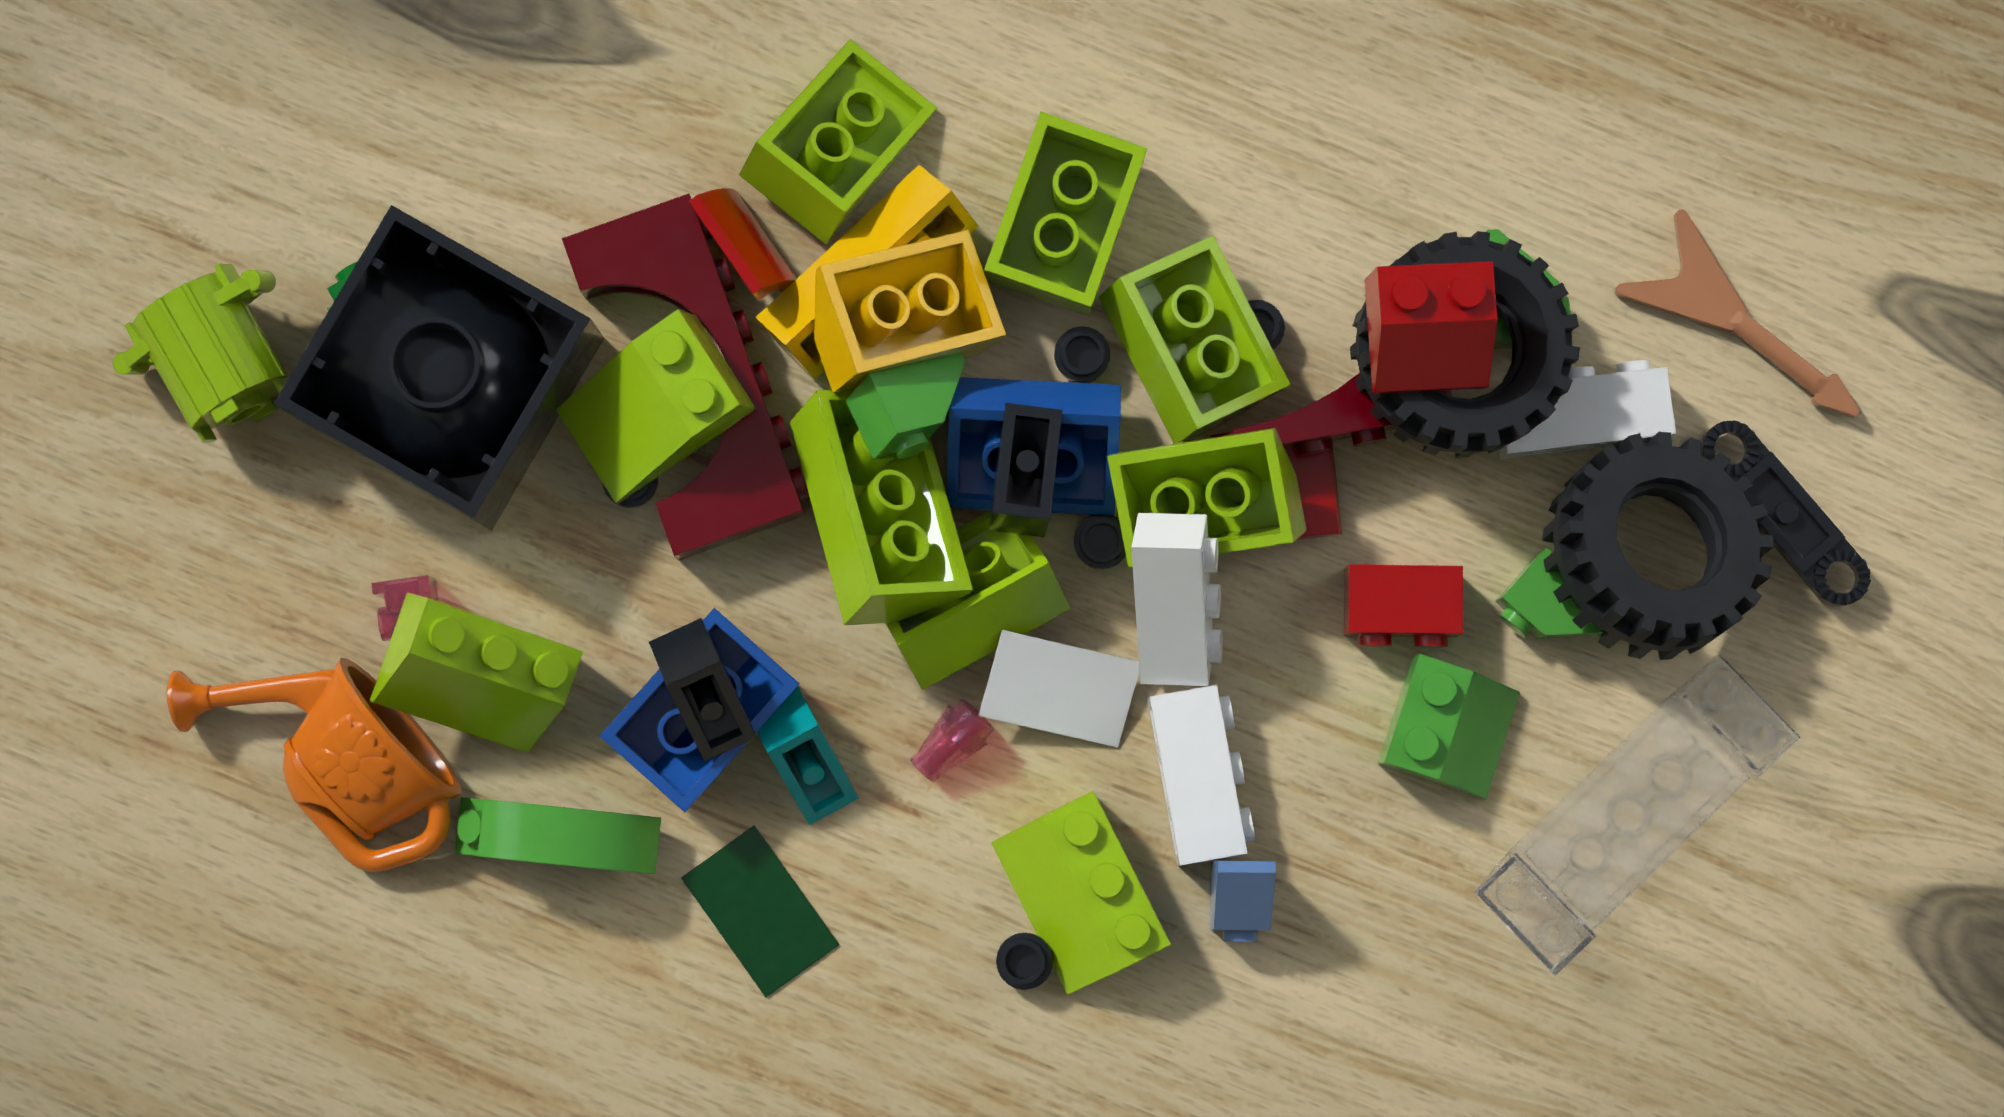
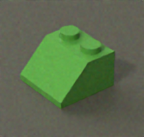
[1378,653,1520,799]

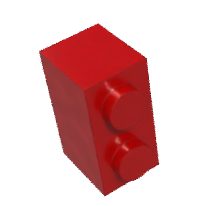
[1344,564,1463,648]

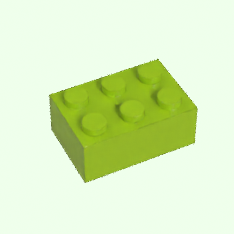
[984,111,1147,317]

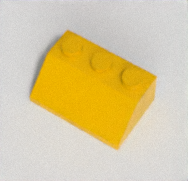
[814,230,1006,393]

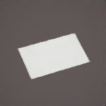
[978,630,1140,748]

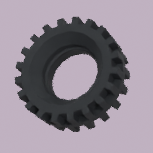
[1350,231,1580,458]
[1542,432,1774,660]

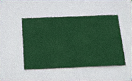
[681,825,839,998]

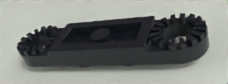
[1700,420,1871,607]

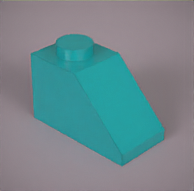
[757,686,859,825]

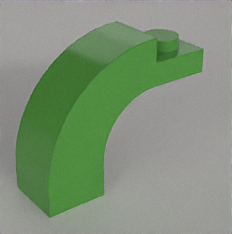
[454,797,661,874]

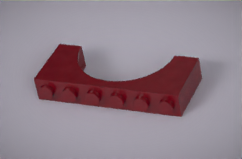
[561,193,810,561]

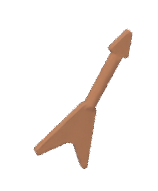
[1614,209,1860,418]

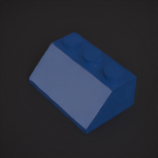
[946,377,1121,516]
[599,608,800,812]

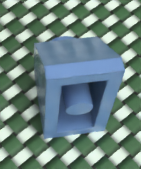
[1210,861,1276,942]

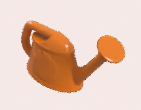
[167,658,462,872]

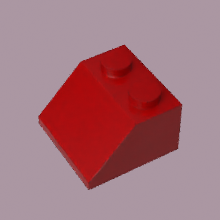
[1364,261,1497,394]

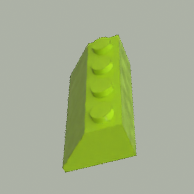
[790,389,973,625]

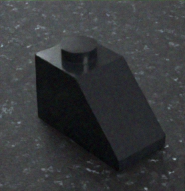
[988,403,1063,538]
[649,618,757,761]

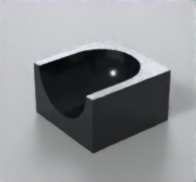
[274,205,604,531]

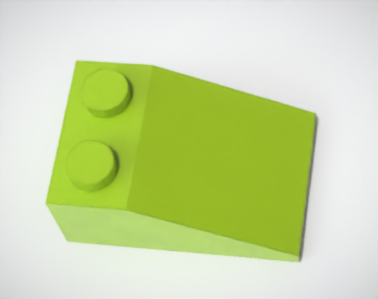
[739,39,937,244]
[556,309,756,504]

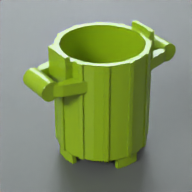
[112,263,289,443]

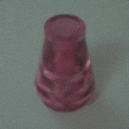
[910,699,994,782]

